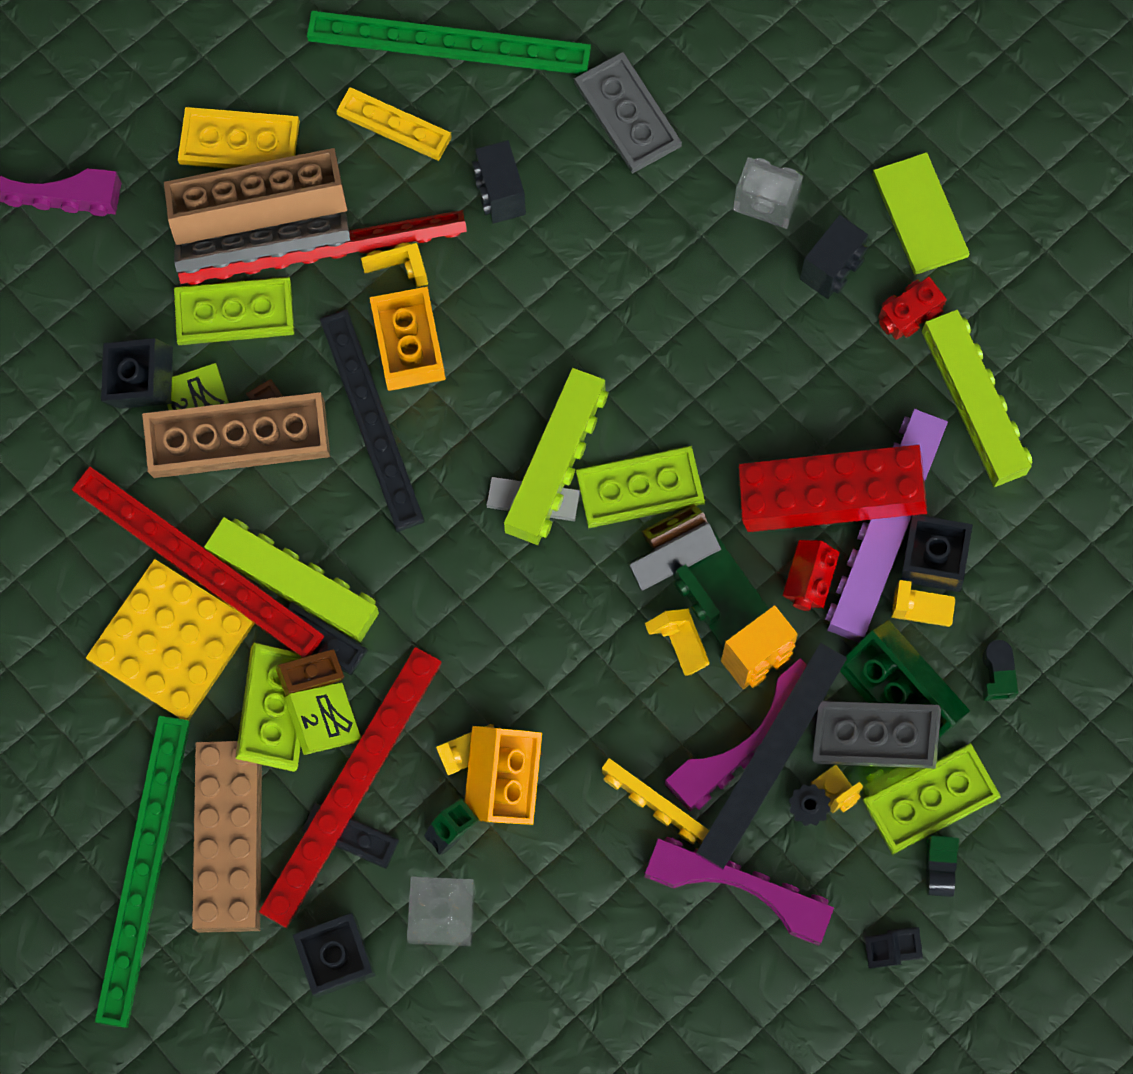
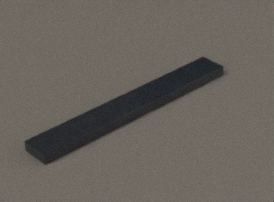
[320,309,425,532]
[696,643,847,870]

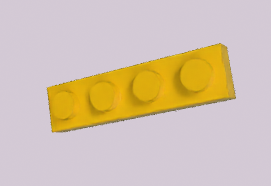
[337,87,452,161]
[602,758,709,844]

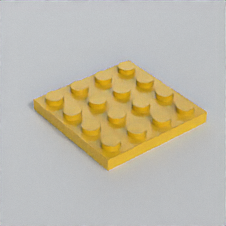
[86,559,255,720]

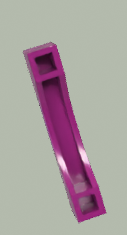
[0,168,122,216]
[665,658,807,812]
[644,837,834,946]

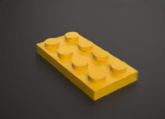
[178,107,300,169]

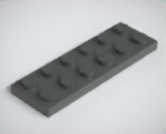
[174,211,350,273]

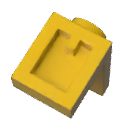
[361,243,428,287]
[891,580,955,627]
[645,609,709,676]
[436,724,494,776]
[811,765,863,813]

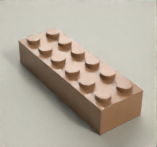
[164,148,347,245]
[142,392,330,478]
[192,741,262,933]

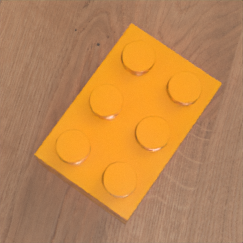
[370,287,446,391]
[721,605,798,689]

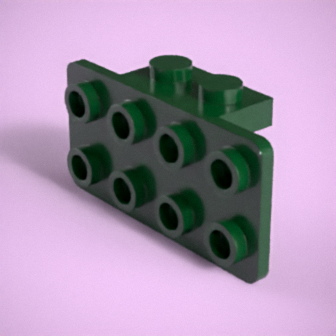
[672,527,769,649]

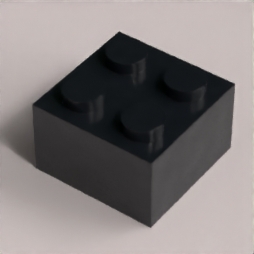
[471,140,526,224]
[800,215,868,299]
[101,338,173,409]
[901,515,973,592]
[293,913,376,998]

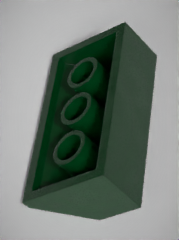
[840,620,970,739]

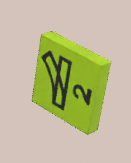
[167,363,229,410]
[285,683,361,755]

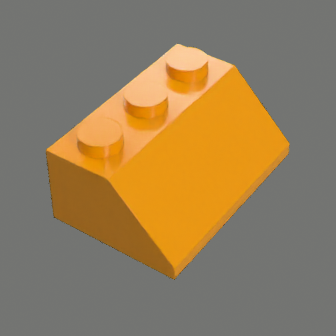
[465,726,542,825]

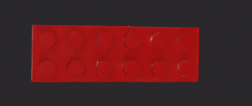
[739,445,927,532]

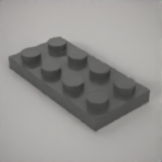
[574,52,682,174]
[813,701,941,769]

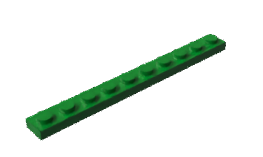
[307,11,591,75]
[95,716,191,1028]

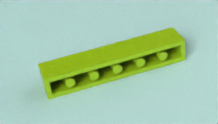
[922,310,1032,487]
[504,368,609,545]
[204,517,379,643]

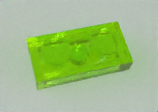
[862,767,922,797]

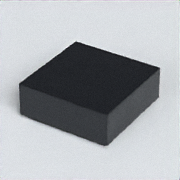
[887,927,923,961]
[865,933,902,969]

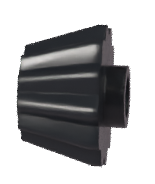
[789,784,831,826]

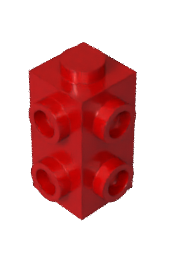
[879,277,947,340]
[782,540,840,611]

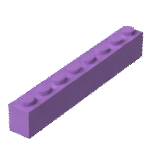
[825,409,948,643]

